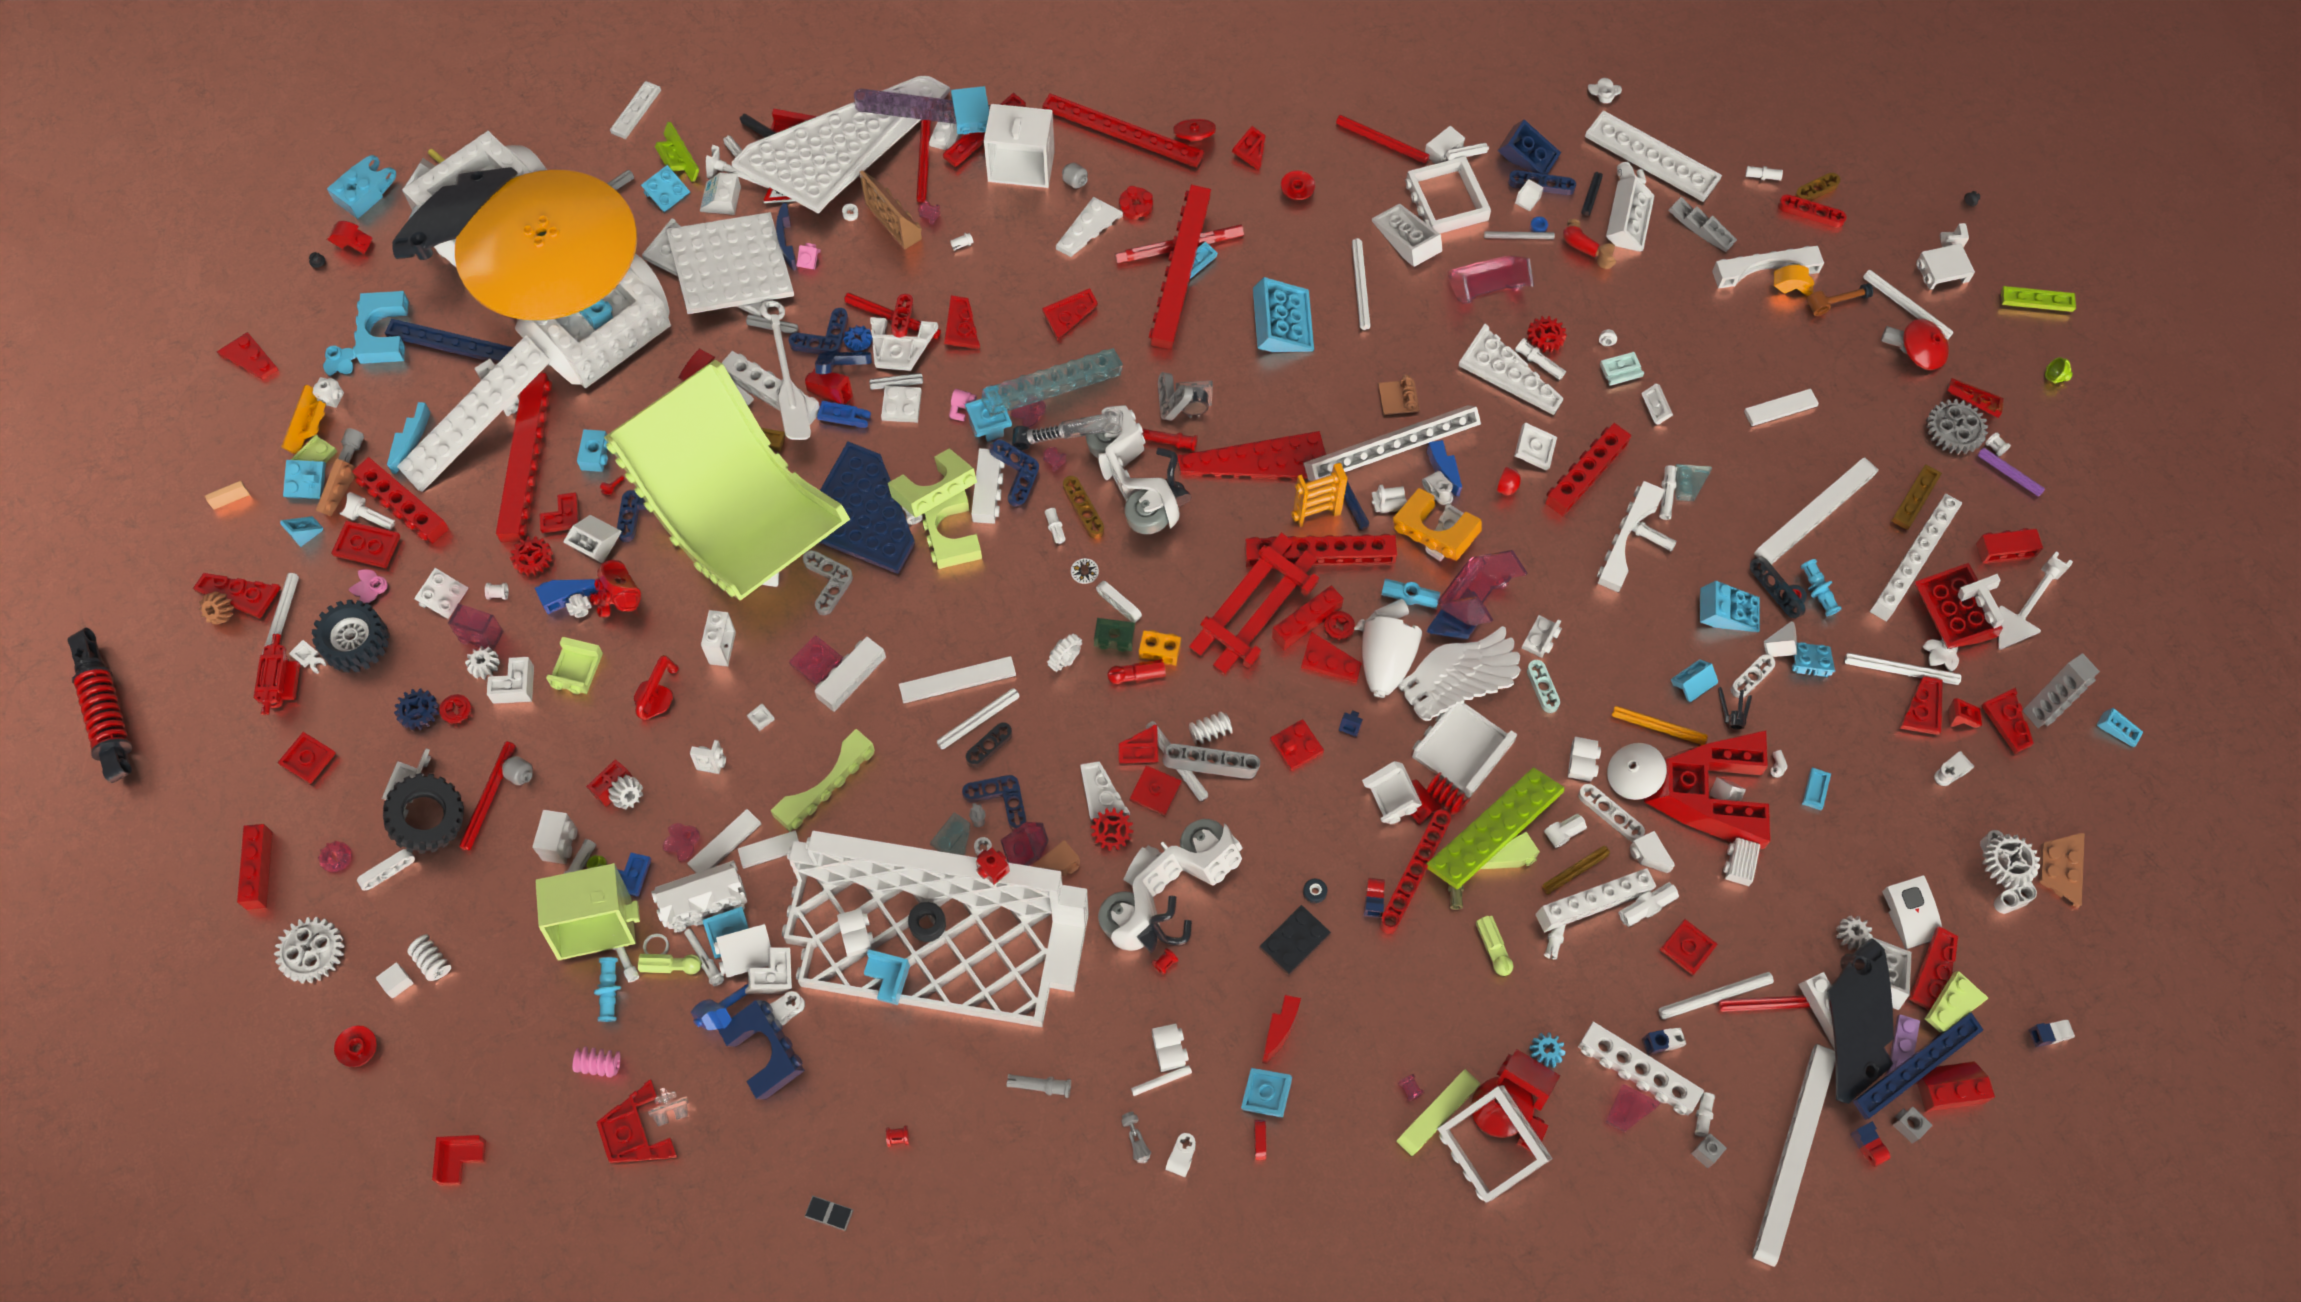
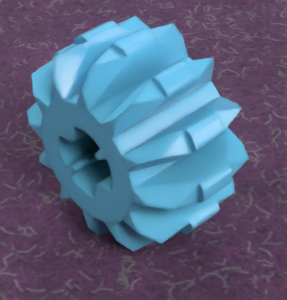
[1529,1032,1565,1068]

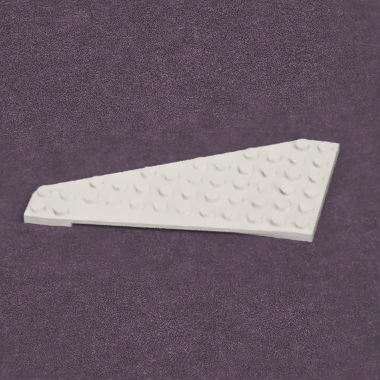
[732,76,950,214]

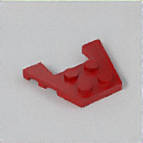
[596,1079,678,1163]

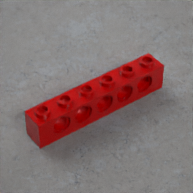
[1545,423,1632,516]
[352,457,449,544]

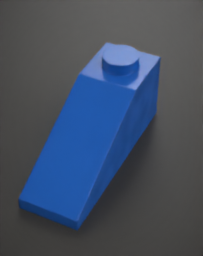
[535,579,599,614]

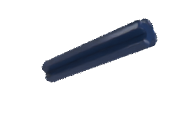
[1344,481,1369,529]

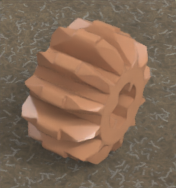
[199,592,234,625]

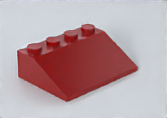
[1914,563,2003,649]

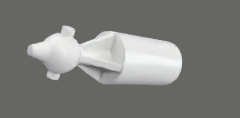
[1354,599,1409,631]

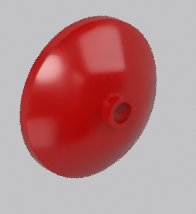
[1903,319,1949,370]
[1471,1076,1534,1138]

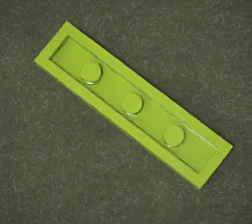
[2001,286,2076,312]

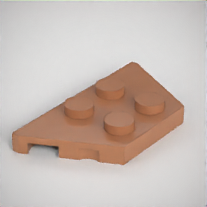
[2039,833,2085,908]

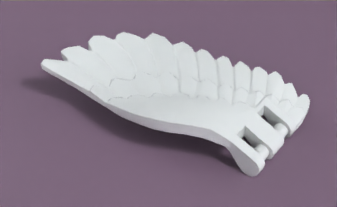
[1398,626,1521,721]

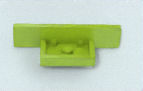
[655,122,699,182]

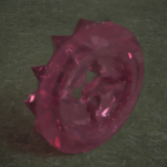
[318,841,352,872]

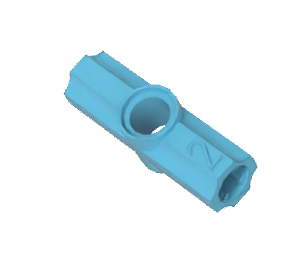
[1381,578,1441,609]

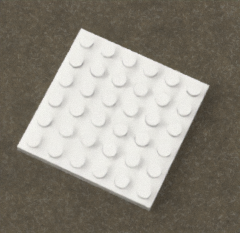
[666,212,794,314]

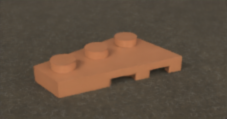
[316,458,356,516]

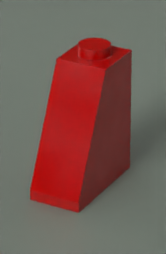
[805,368,853,405]

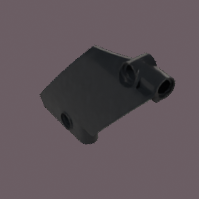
[392,167,518,260]
[1827,938,1894,1104]

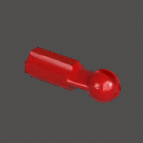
[1107,659,1166,684]

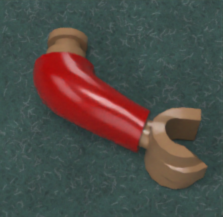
[1563,219,1616,269]

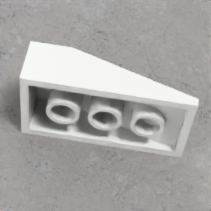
[1372,204,1442,266]

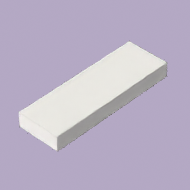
[737,830,799,869]

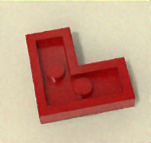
[539,492,579,533]

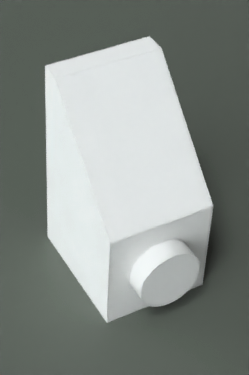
[1630,831,1675,873]

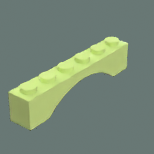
[771,729,875,832]

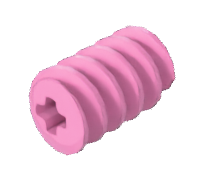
[573,1046,620,1078]

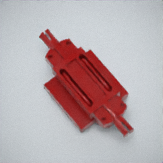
[253,634,300,715]

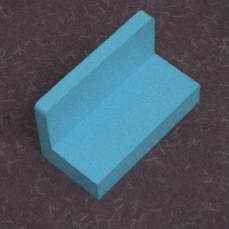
[1671,659,1718,702]

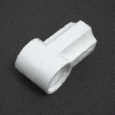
[1544,813,1587,848]

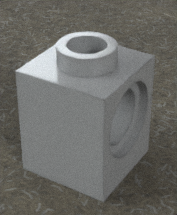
[1893,1107,1932,1144]
[1691,1133,1727,1168]

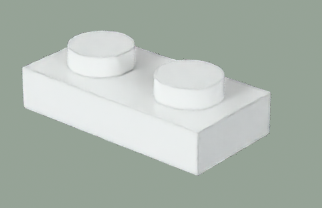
[1641,384,1673,425]

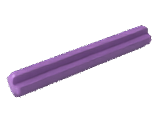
[1978,448,2045,496]

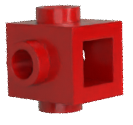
[976,847,1010,885]

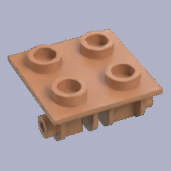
[1378,375,1420,415]

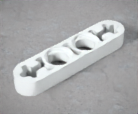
[1578,784,1645,842]

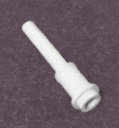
[684,929,724,986]

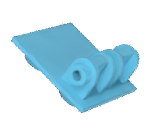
[641,165,690,212]
[1792,642,1835,677]

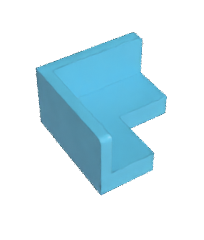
[864,949,910,1005]

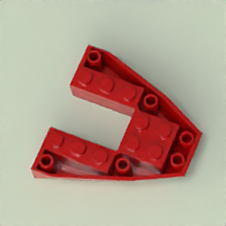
[1644,730,1770,849]

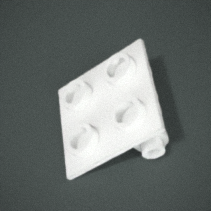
[414,568,468,619]

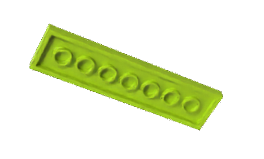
[1427,767,1564,890]

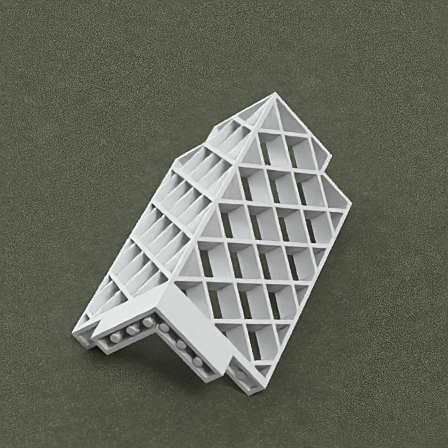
[782,831,1089,1027]

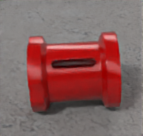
[1151,948,1179,975]
[886,1125,909,1147]

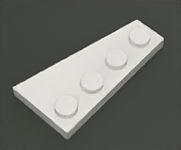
[1056,197,1123,257]

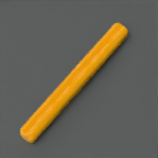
[1612,706,1708,745]

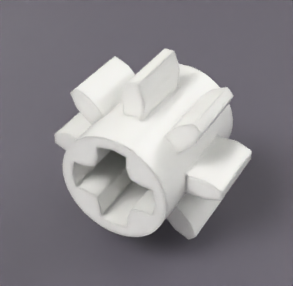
[566,594,591,618]

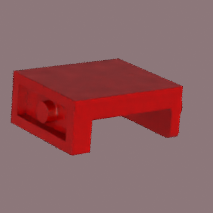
[1497,1049,1561,1111]

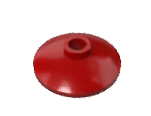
[1281,170,1315,200]
[334,1025,377,1067]

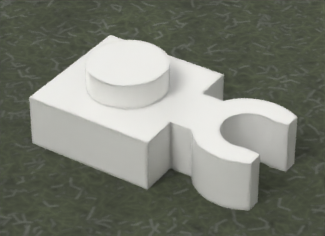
[289,640,327,674]

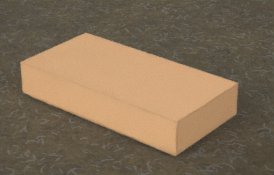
[205,481,250,509]

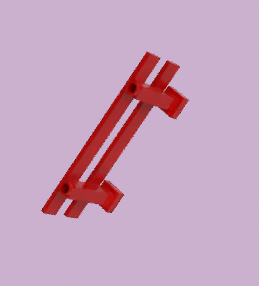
[1189,532,1319,674]

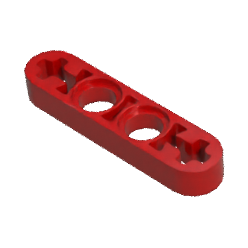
[1778,194,1847,228]

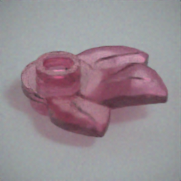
[1011,395,1046,428]
[663,823,700,862]

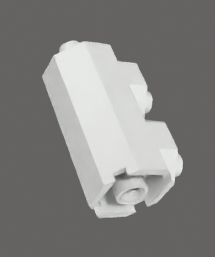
[651,860,747,932]

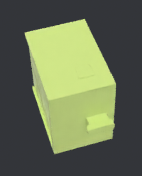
[536,863,640,960]

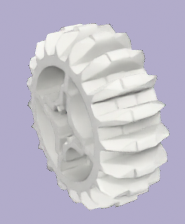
[1982,834,2040,888]

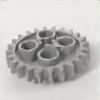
[1926,399,1988,454]

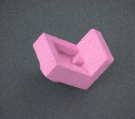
[797,243,821,270]

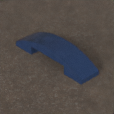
[776,203,797,271]

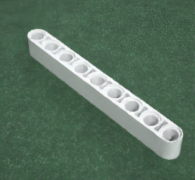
[1754,457,1879,565]

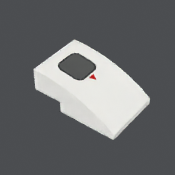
[1882,875,1942,950]

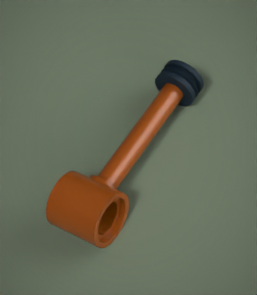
[1807,283,1873,316]

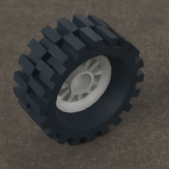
[312,600,389,673]

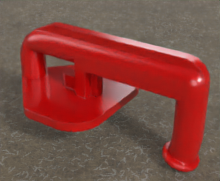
[634,655,679,721]

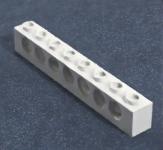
[1870,494,1962,622]

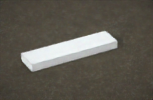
[610,81,661,139]
[1744,389,1819,426]
[687,809,761,873]

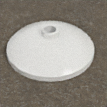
[1607,743,1667,800]

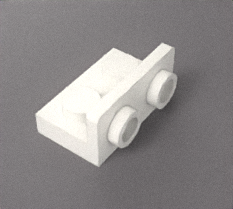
[1522,615,1562,658]
[690,740,726,774]

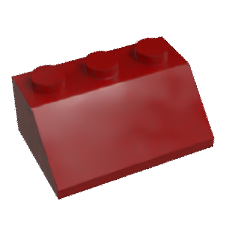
[1917,1061,1995,1112]

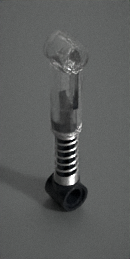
[1012,408,1123,451]

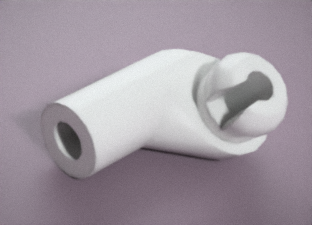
[1770,750,1788,778]

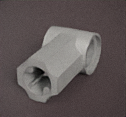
[1881,326,1907,353]

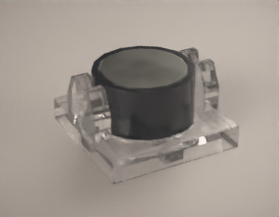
[1176,381,1213,418]

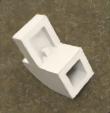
[1123,845,1162,886]

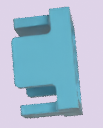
[965,393,1012,442]

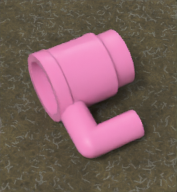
[949,389,977,422]

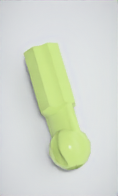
[1475,916,1514,976]
[638,954,701,975]

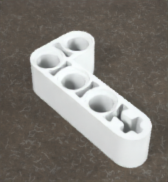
[1980,830,2037,914]

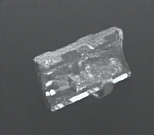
[648,1088,689,1126]

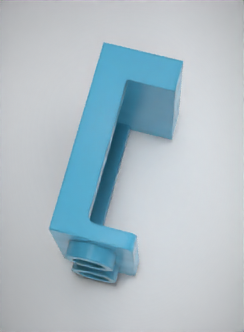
[951,86,989,134]

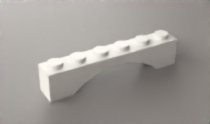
[1712,246,1824,289]
[1597,481,1665,592]

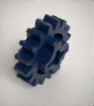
[394,688,439,731]

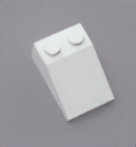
[1872,937,1912,1010]

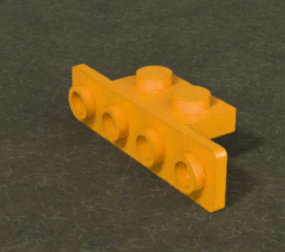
[281,385,326,455]

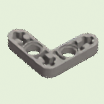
[1158,372,1193,421]
[803,550,853,615]

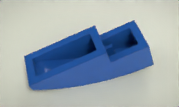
[1427,440,1462,496]

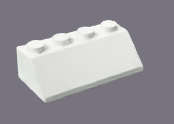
[1606,175,1654,252]

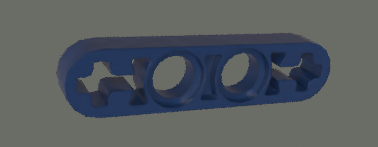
[1508,170,1576,195]

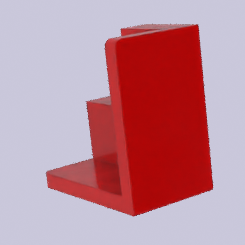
[432,1135,486,1185]

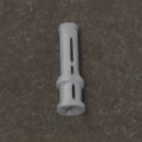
[1007,1074,1071,1098]

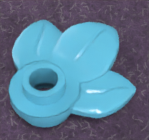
[323,346,356,376]

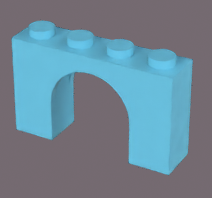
[353,291,409,364]

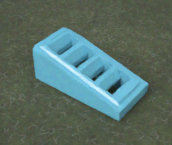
[2097,708,2143,747]

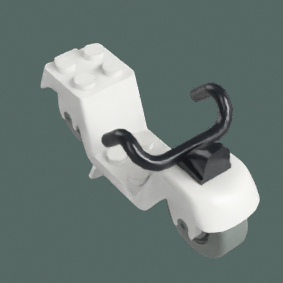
[1086,405,1192,534]
[1098,819,1243,953]

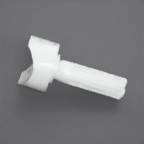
[339,492,395,530]

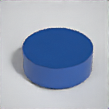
[1530,217,1548,232]

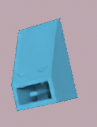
[1700,581,1760,632]

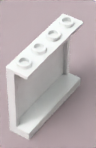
[1412,703,1517,798]

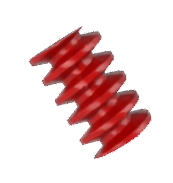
[1426,772,1471,815]

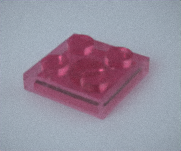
[789,635,844,686]

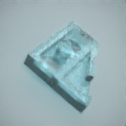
[1675,464,1712,501]
[930,812,971,856]

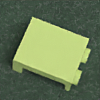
[546,637,603,694]

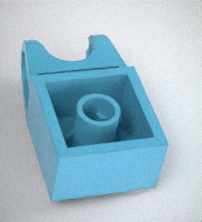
[327,155,396,219]

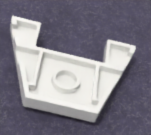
[870,317,939,371]

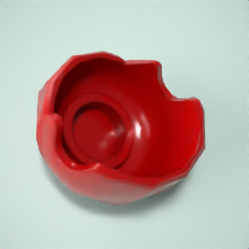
[1497,467,1521,496]

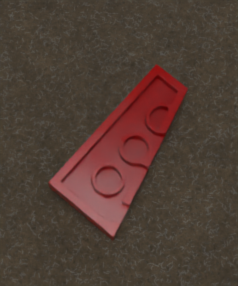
[193,573,281,619]
[1909,927,1958,1011]

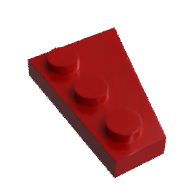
[1042,288,1098,341]
[944,295,980,350]
[1301,631,1362,683]

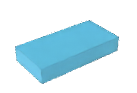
[1802,767,1831,810]

